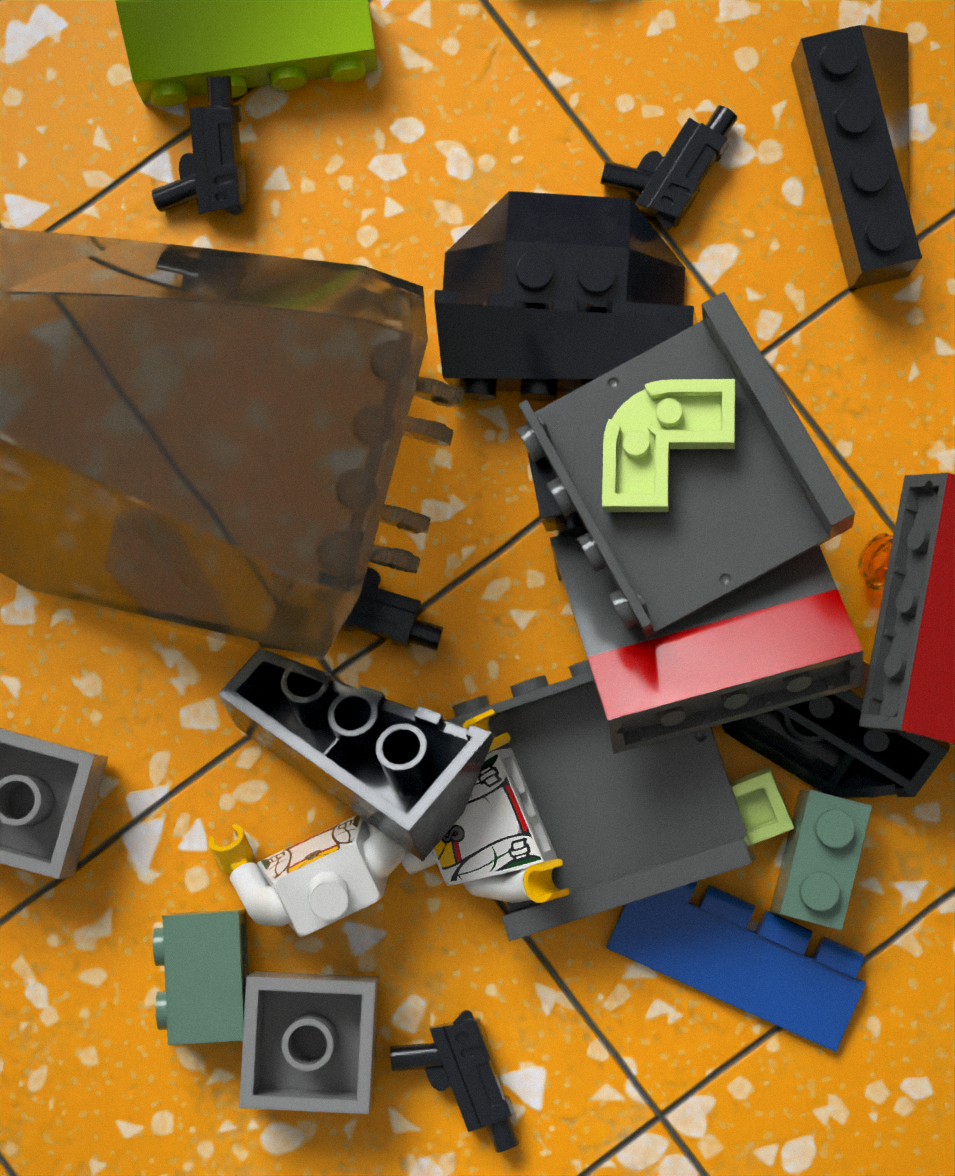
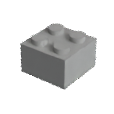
[0,728,108,879]
[239,971,379,1114]

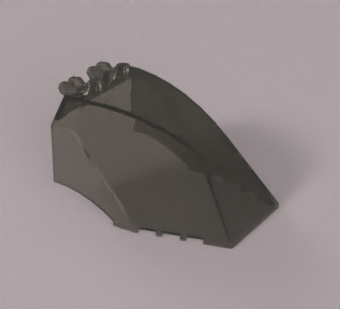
[0,228,464,659]

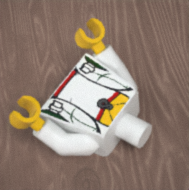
[401,709,570,903]
[208,815,405,937]

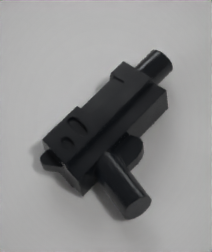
[152,76,249,215]
[600,105,738,230]
[305,531,444,651]
[390,1010,520,1153]

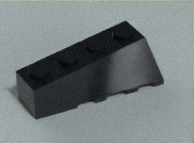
[791,25,922,290]
[434,290,698,401]
[218,648,494,861]

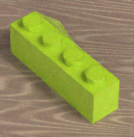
[115,0,378,107]

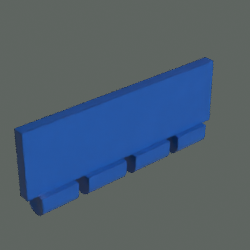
[606,881,866,1052]

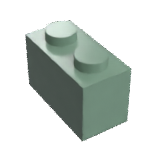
[770,790,872,930]
[153,909,249,1045]

